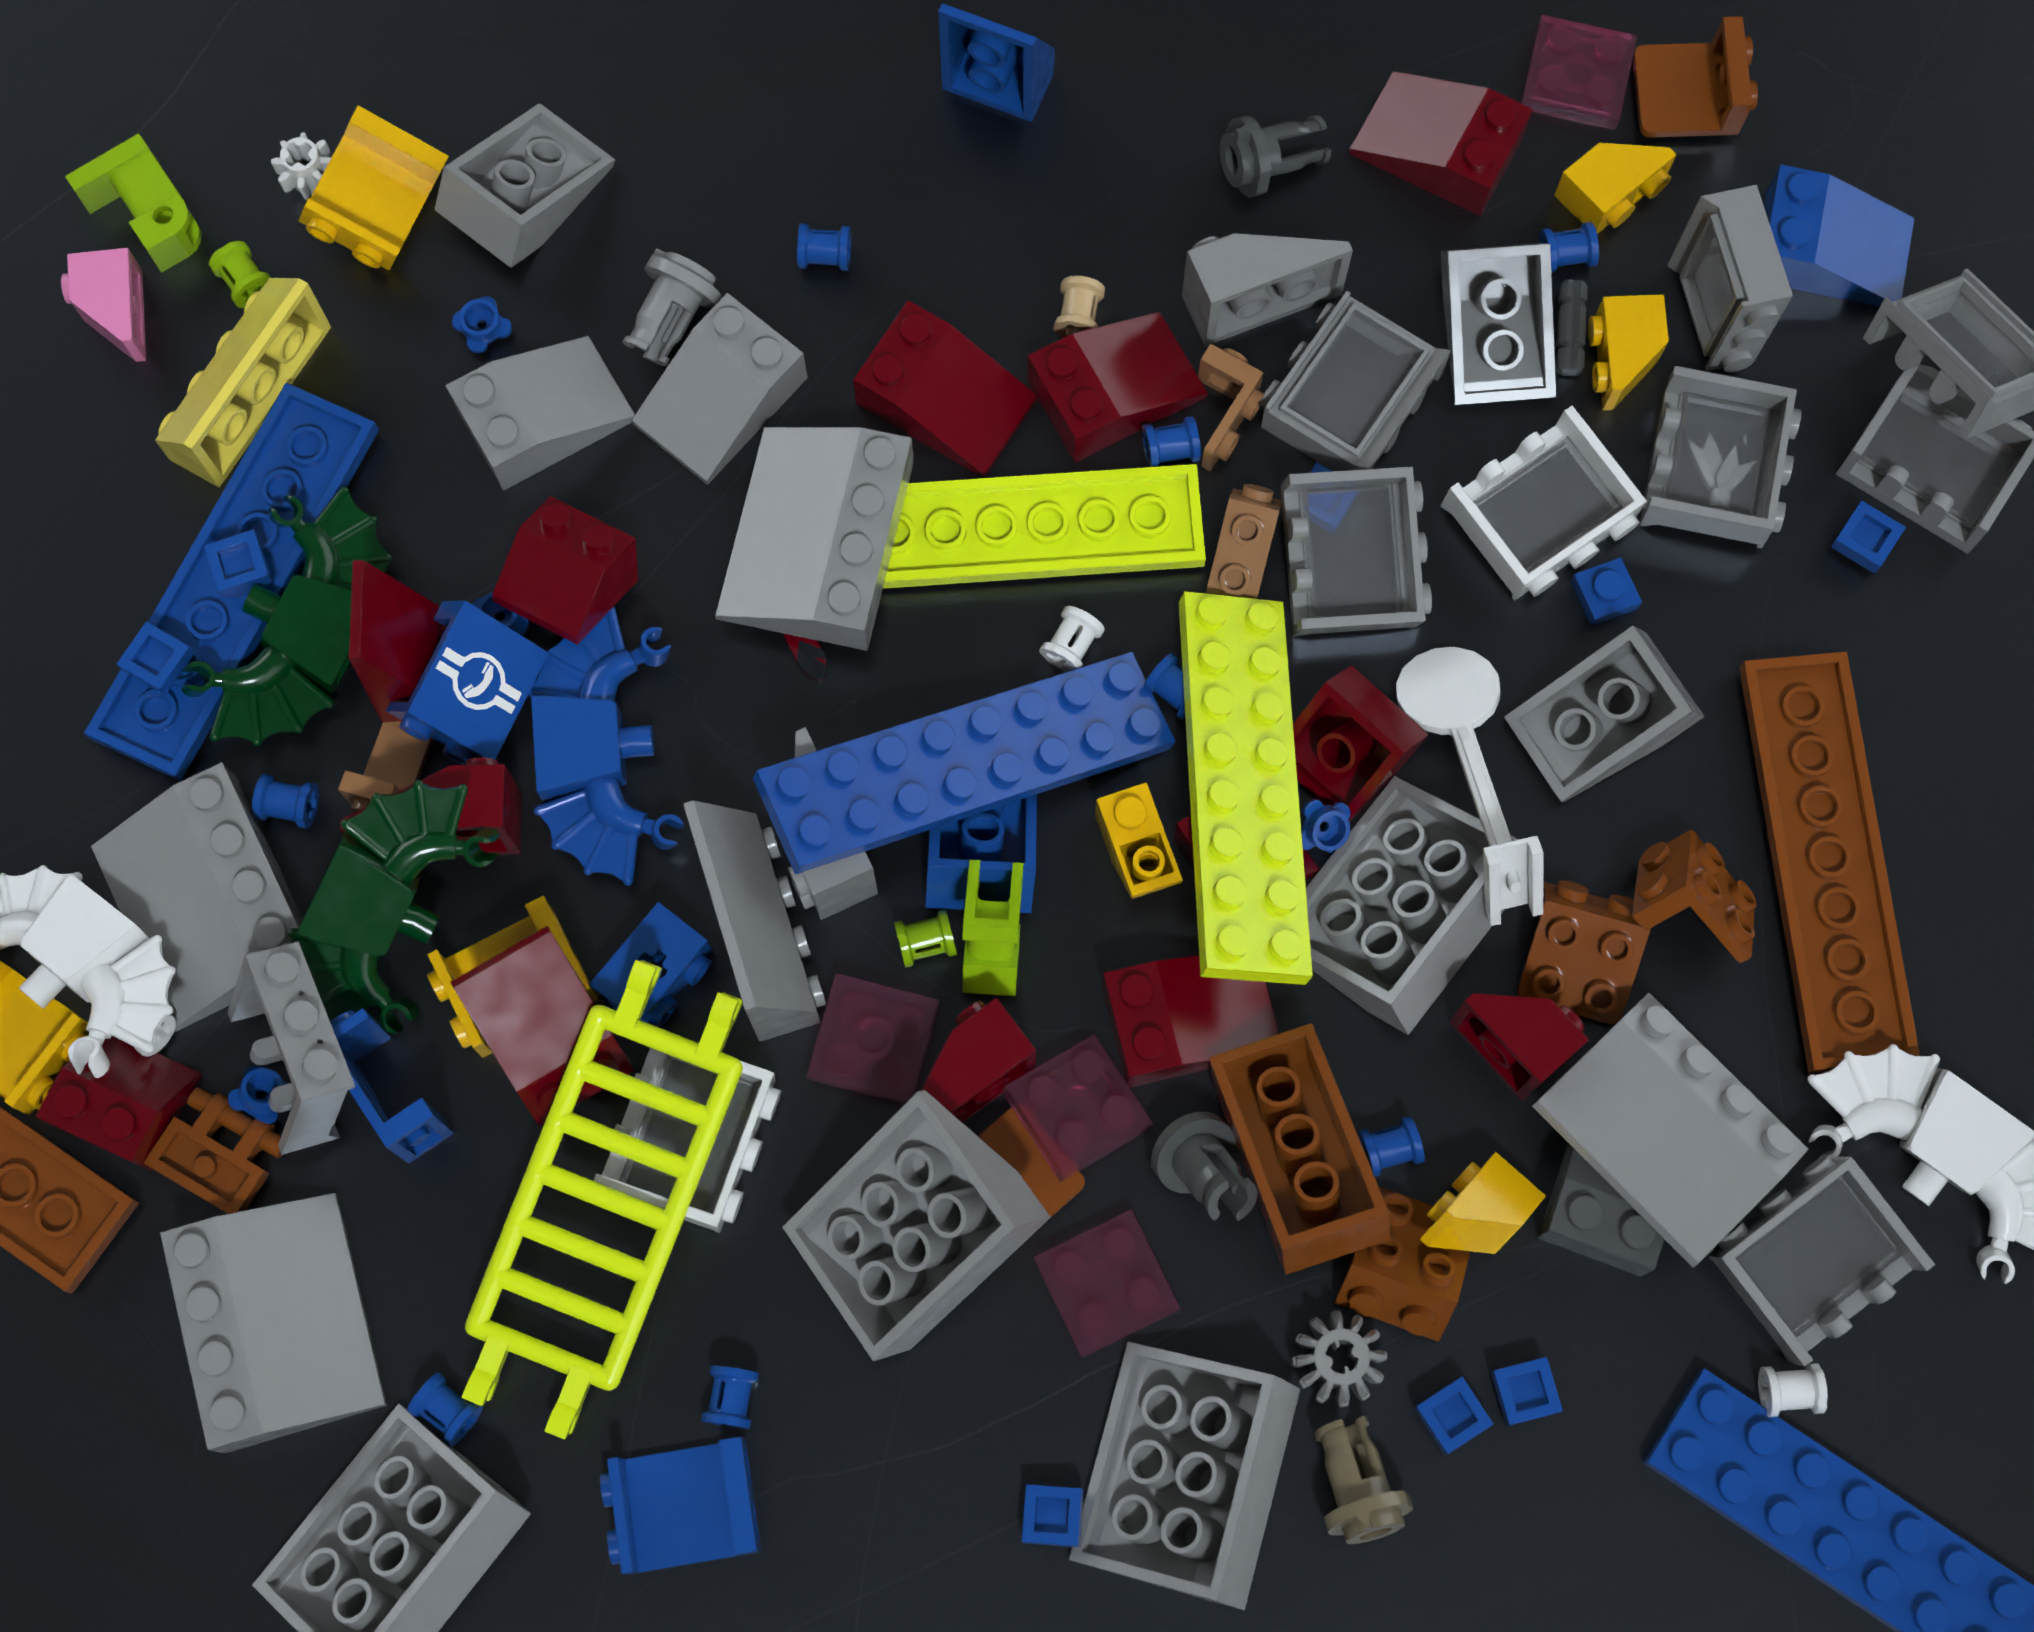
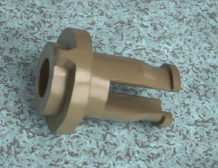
[1314,1416,1414,1544]

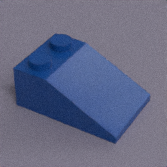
[938,3,1055,122]
[1763,164,1915,307]
[925,794,1037,913]

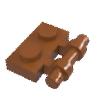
[144,1086,284,1214]

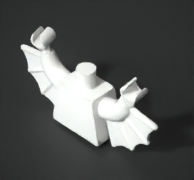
[0,865,176,1078]
[1808,1044,2034,1284]

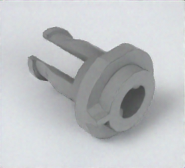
[623,248,722,367]

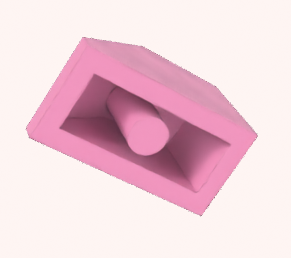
[61,248,146,362]

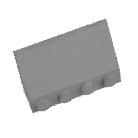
[715,427,914,651]
[91,762,303,1032]
[1306,776,1519,1035]
[683,800,826,1042]
[1532,993,1808,1267]
[782,1090,1051,1362]
[160,1193,387,1454]
[1069,1342,1300,1611]
[252,1403,531,1632]

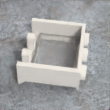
[1440,405,1647,601]
[594,1048,781,1233]

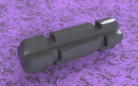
[1555,279,1588,377]

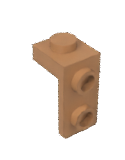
[1198,343,1264,471]
[1206,484,1282,599]
[338,721,434,813]

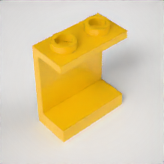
[298,105,449,270]
[427,896,598,1058]
[0,960,89,1116]

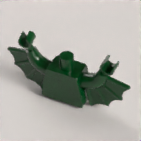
[181,486,392,746]
[287,780,500,1033]

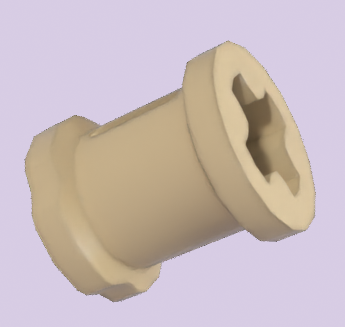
[1054,276,1105,338]

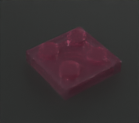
[1521,15,1638,130]
[807,973,940,1105]
[1002,1035,1153,1182]
[1033,1210,1181,1359]

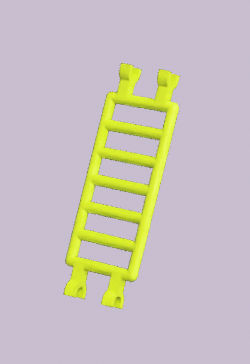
[461,960,743,1440]

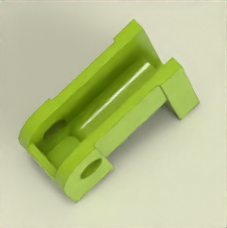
[65,133,202,273]
[962,860,1024,996]

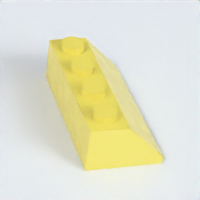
[155,278,331,488]

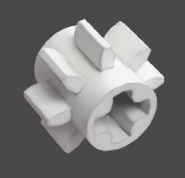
[271,133,331,200]

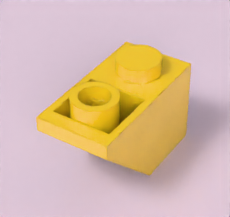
[1554,143,1677,234]
[1588,295,1669,410]
[1095,782,1183,899]
[1420,1152,1546,1254]

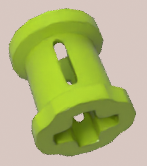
[209,241,271,309]
[894,909,957,968]

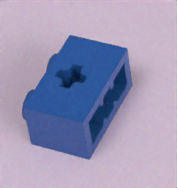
[589,902,713,1027]

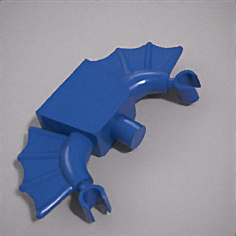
[528,607,684,886]

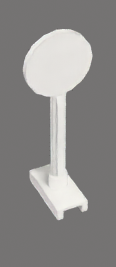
[1396,647,1544,926]

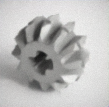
[1291,1311,1387,1407]

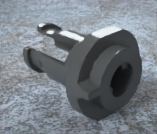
[1220,114,1331,198]
[1149,1112,1258,1221]

